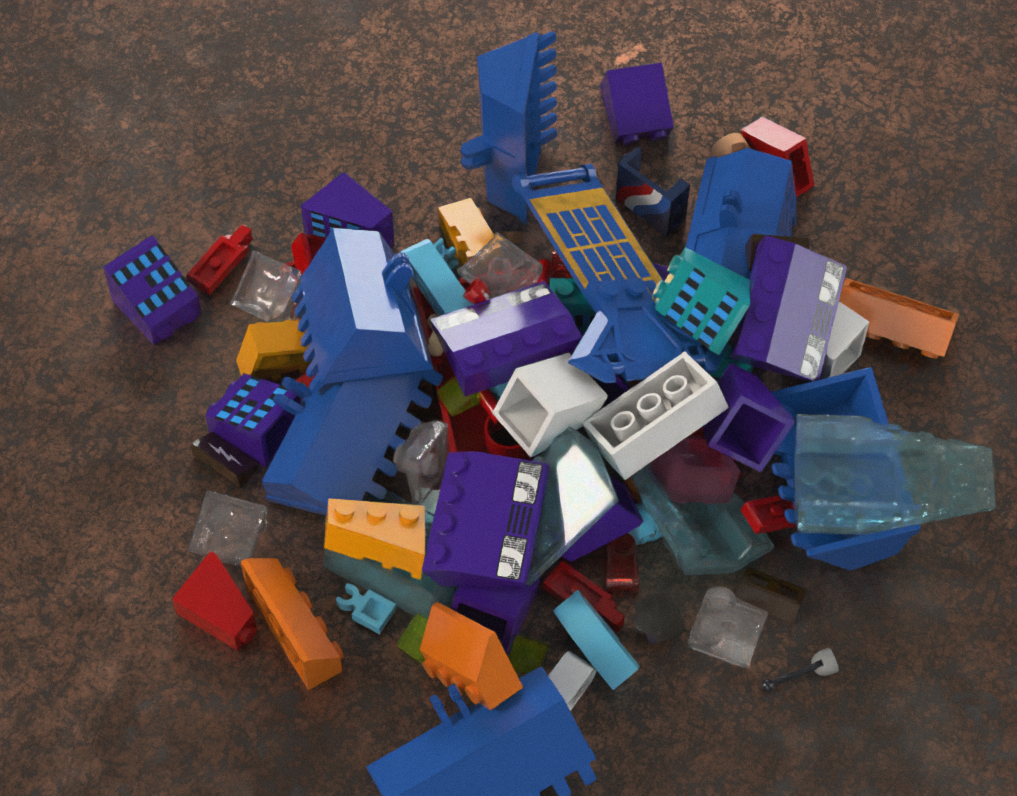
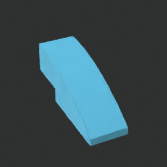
[553,590,640,690]

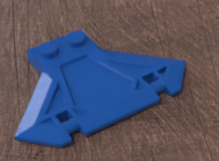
[568,278,729,383]

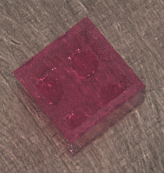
[650,435,740,504]

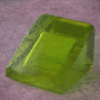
[437,376,479,417]
[397,613,428,664]
[509,634,550,673]

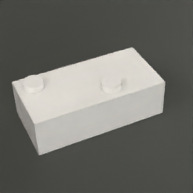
[582,352,729,480]

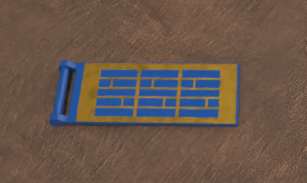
[512,163,663,314]

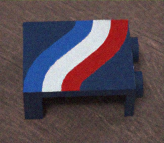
[616,147,690,236]

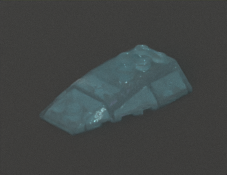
[794,414,996,535]
[630,439,774,575]

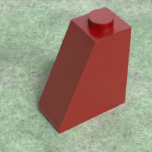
[741,117,815,197]
[172,551,257,651]

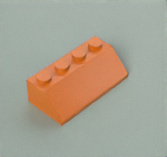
[839,278,959,359]
[240,558,344,690]
[420,602,523,710]

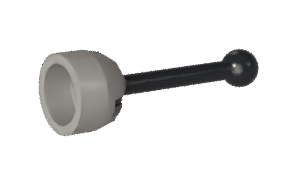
[761,648,839,692]

